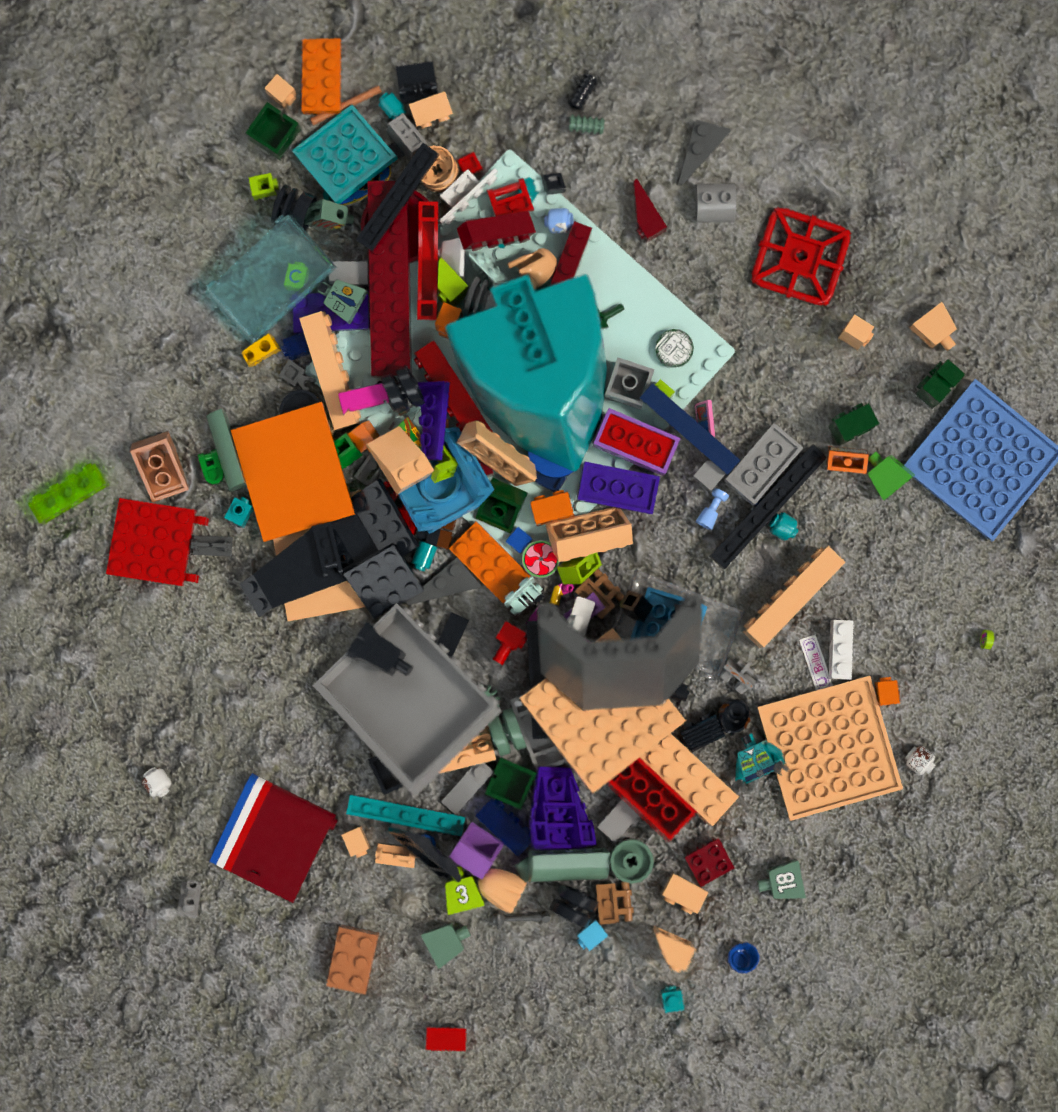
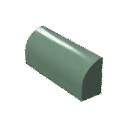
[206,409,247,492]
[528,848,610,882]

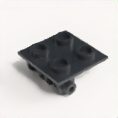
[396,61,438,104]

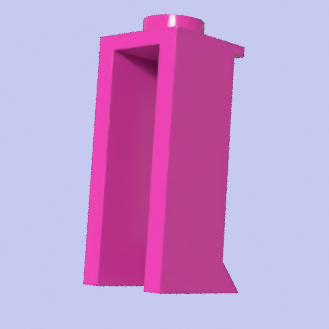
[338,383,389,416]

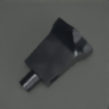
[346,622,413,677]

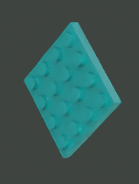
[292,105,398,204]

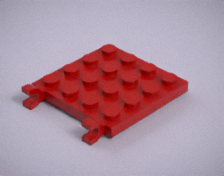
[106,498,209,587]

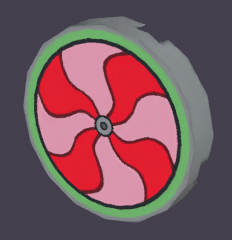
[522,540,560,579]

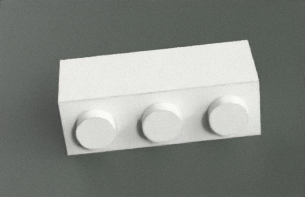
[828,620,853,680]

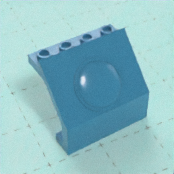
[398,427,494,534]

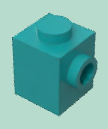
[224,496,254,528]
[660,985,685,1013]

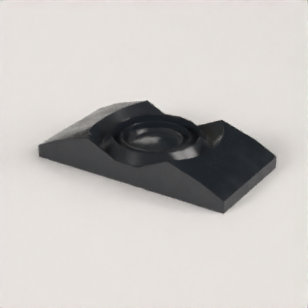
[387,827,462,883]

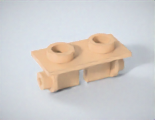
[375,843,416,868]

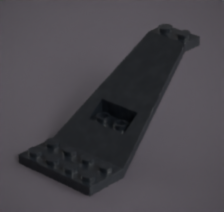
[240,479,419,617]

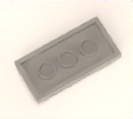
[724,423,803,506]

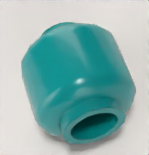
[768,512,798,541]

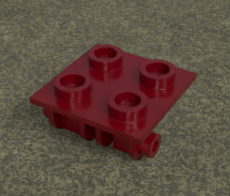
[684,838,734,887]

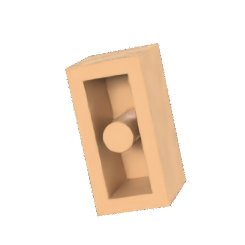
[408,92,453,129]
[838,314,874,350]
[661,872,708,914]

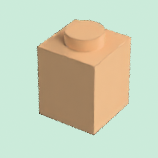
[265,74,297,108]
[342,826,370,858]

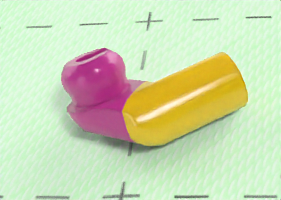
[550,582,574,606]

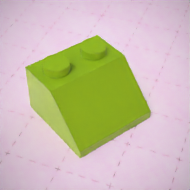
[438,258,469,307]

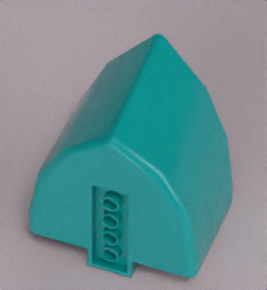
[445,275,607,471]

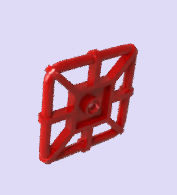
[751,207,851,306]

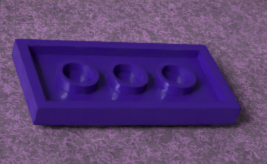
[293,290,370,334]
[576,462,660,514]

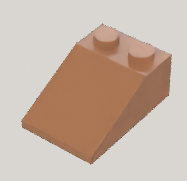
[130,431,189,503]

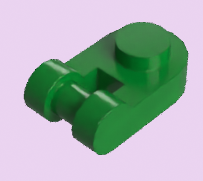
[198,449,224,485]

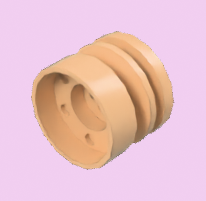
[421,145,459,193]

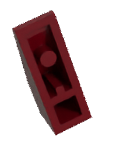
[633,179,667,243]

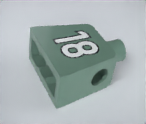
[757,859,806,899]

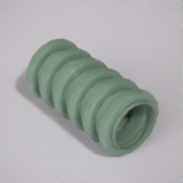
[569,114,605,135]

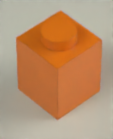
[348,420,380,453]
[874,677,900,706]

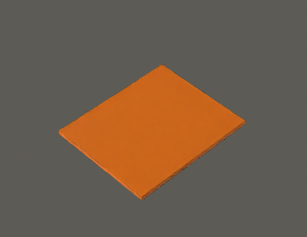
[231,402,355,542]

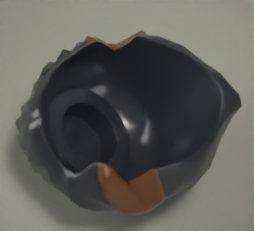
[718,699,751,733]

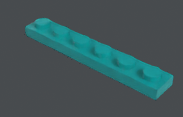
[346,794,465,837]

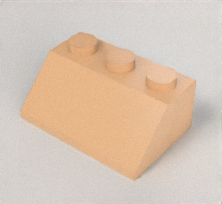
[653,926,695,972]

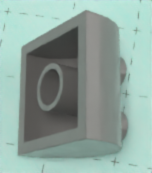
[695,183,736,223]

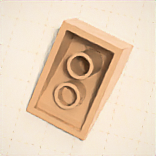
[366,426,434,495]

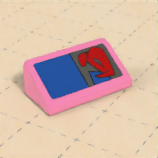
[695,400,715,437]

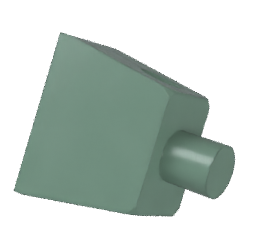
[421,923,471,969]

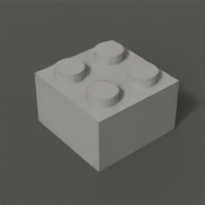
[605,357,654,410]

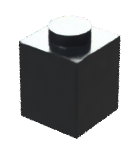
[618,590,653,623]

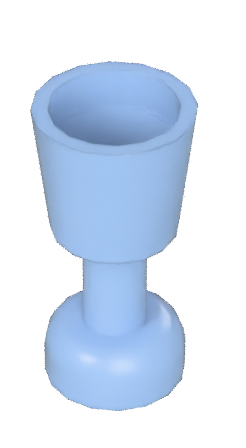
[695,488,729,530]

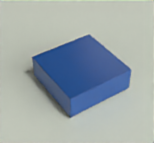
[506,527,533,554]

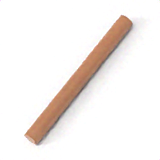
[310,86,381,125]

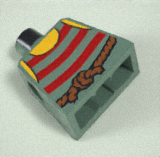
[305,199,354,229]

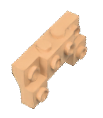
[439,725,496,774]

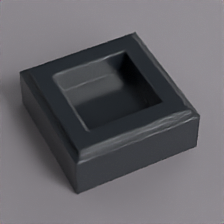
[542,173,566,195]

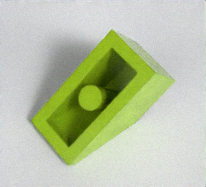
[557,553,602,585]

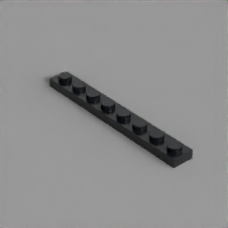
[709,444,827,570]

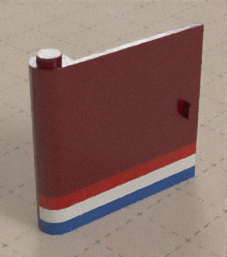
[209,773,338,903]

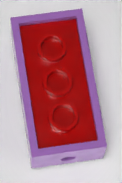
[593,408,681,476]

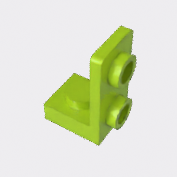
[430,445,458,483]

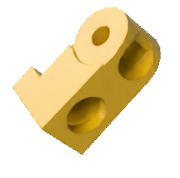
[241,333,282,367]

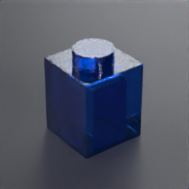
[281,332,310,361]

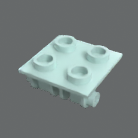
[469,252,508,287]
[504,576,543,616]

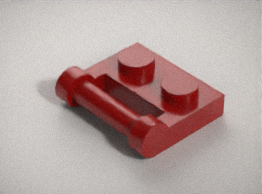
[487,178,534,216]

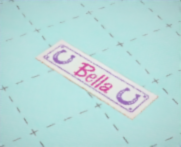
[799,634,833,690]

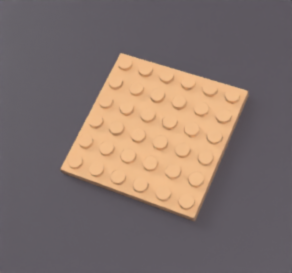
[519,628,686,794]
[757,676,903,821]

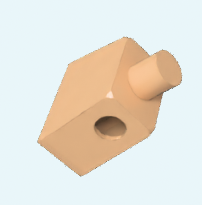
[909,302,957,351]

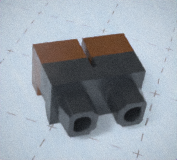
[416,519,457,551]

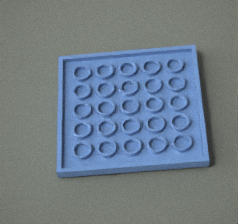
[904,379,1058,542]

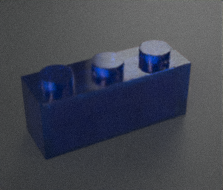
[475,798,532,857]

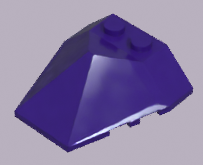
[530,767,597,850]

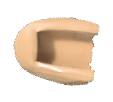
[507,248,557,291]
[478,868,527,913]

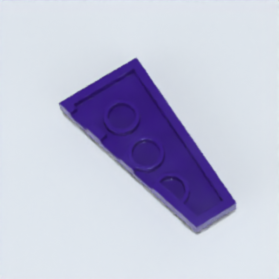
[418,381,450,460]

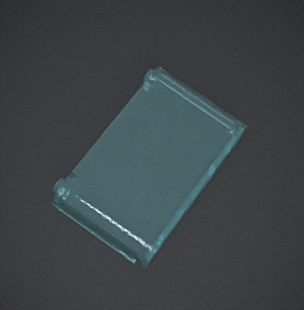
[205,215,337,345]

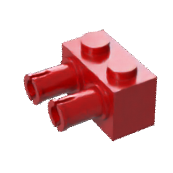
[492,621,528,665]

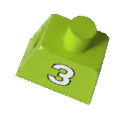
[445,866,485,915]

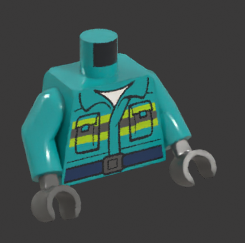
[732,733,789,794]

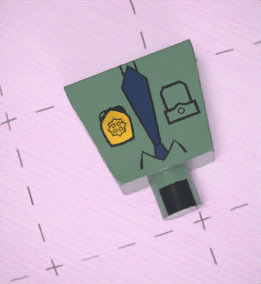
[318,279,368,324]

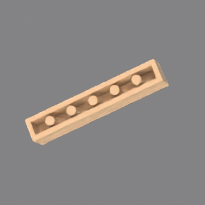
[299,311,361,430]

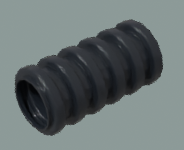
[567,73,598,110]

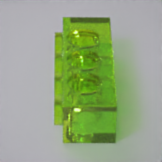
[28,463,110,525]

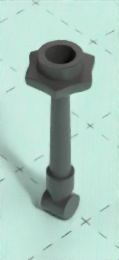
[493,909,550,929]

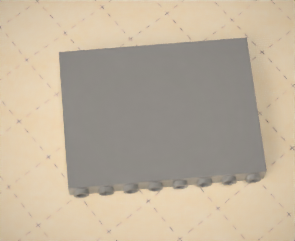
[313,603,501,796]

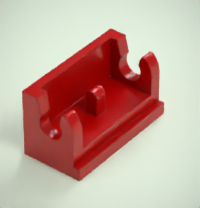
[426,1028,467,1052]

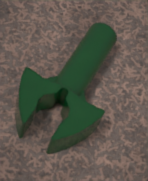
[598,304,624,329]

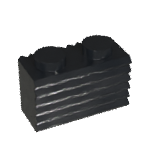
[679,713,726,753]

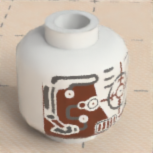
[905,746,936,775]
[142,767,172,798]

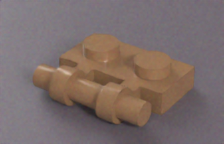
[574,569,624,619]
[596,882,634,925]

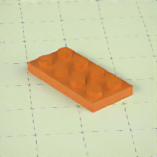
[302,38,342,114]
[449,521,531,604]

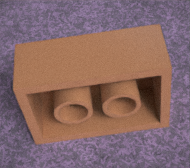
[326,924,380,994]

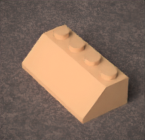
[456,421,537,486]
[545,507,633,562]

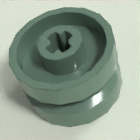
[489,707,527,757]
[610,838,654,884]

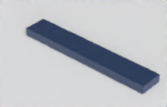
[640,383,740,475]

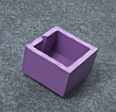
[449,822,504,880]

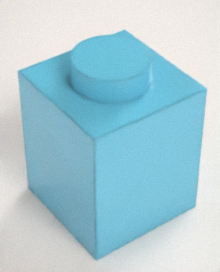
[577,919,608,951]

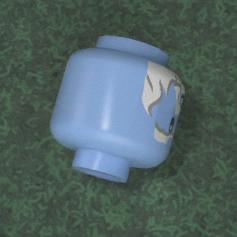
[544,208,574,234]

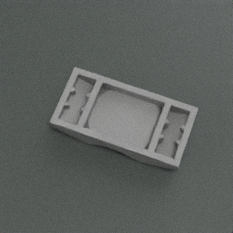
[510,694,567,772]

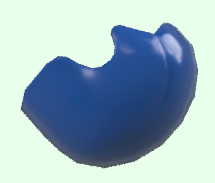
[728,942,759,974]

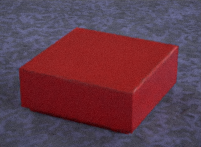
[457,152,483,175]

